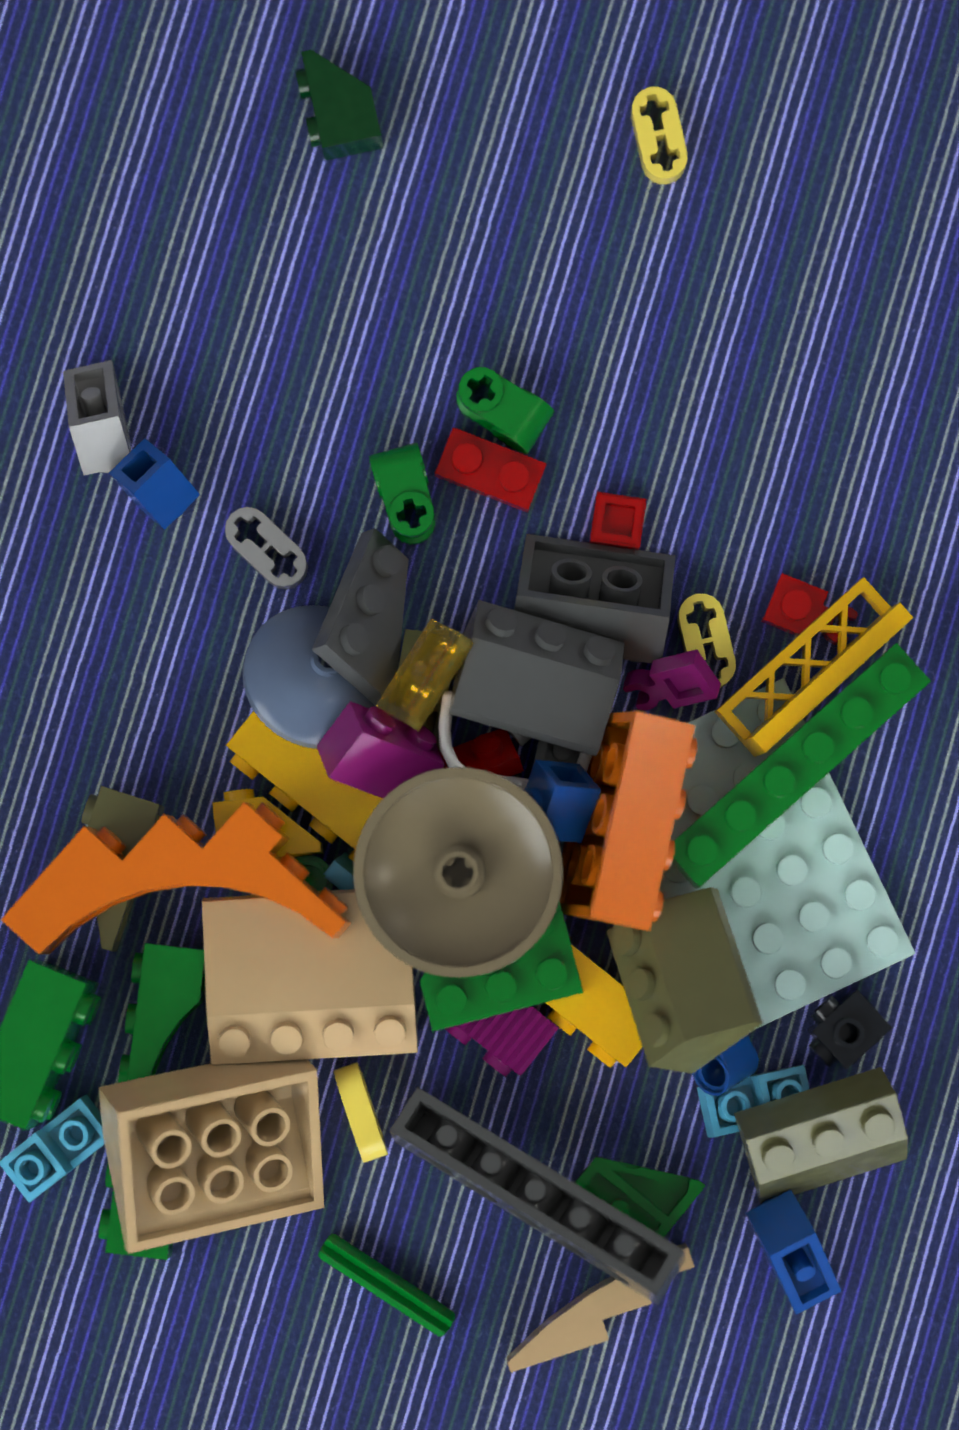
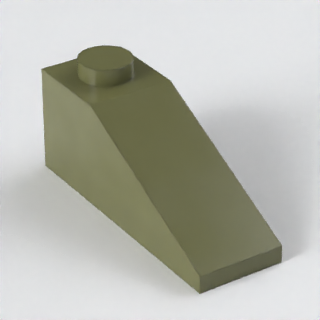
[81,786,165,952]

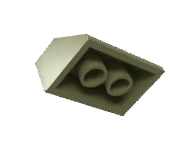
[606,887,763,1074]
[734,1067,908,1204]

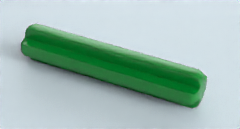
[318,1234,455,1337]

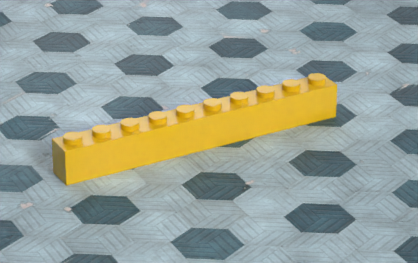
[226,711,642,1068]

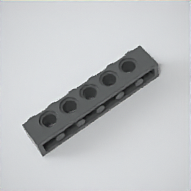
[389,1087,685,1305]

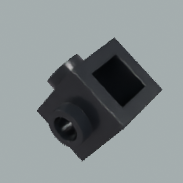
[807,989,892,1070]

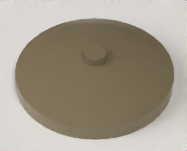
[353,767,563,977]

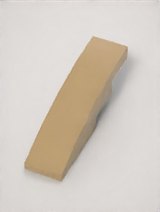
[507,1243,695,1373]

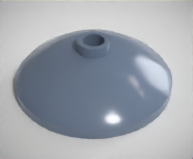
[243,605,388,749]

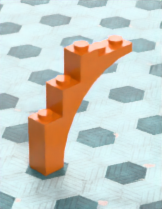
[1,802,352,954]

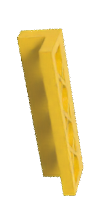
[714,577,914,757]

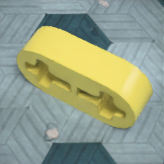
[631,87,687,184]
[677,593,736,688]
[333,1062,388,1163]

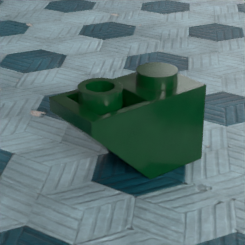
[295,50,383,161]

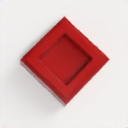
[589,492,647,550]

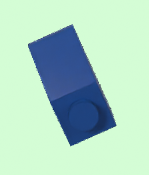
[746,1190,841,1315]

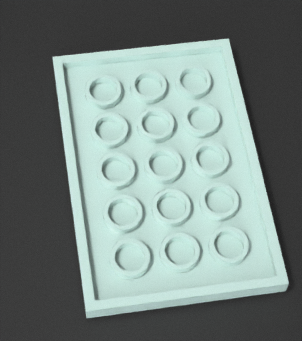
[659,678,916,1029]

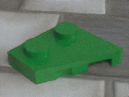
[574,1156,706,1238]

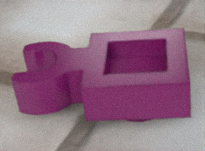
[623,649,721,710]

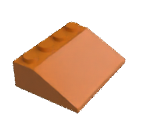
[559,711,698,931]

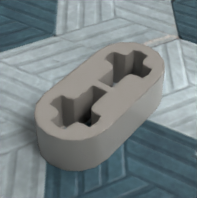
[225,507,308,590]

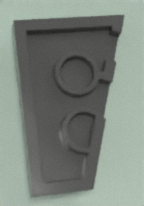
[312,528,409,710]

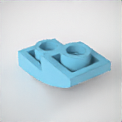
[697,1065,810,1138]
[0,1094,105,1203]

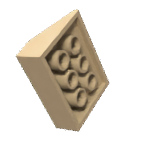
[202,889,418,1065]
[99,1059,324,1254]

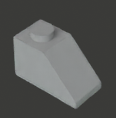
[63,360,131,476]

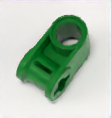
[456,367,555,454]
[368,442,435,545]

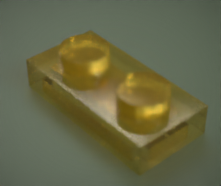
[376,618,474,731]

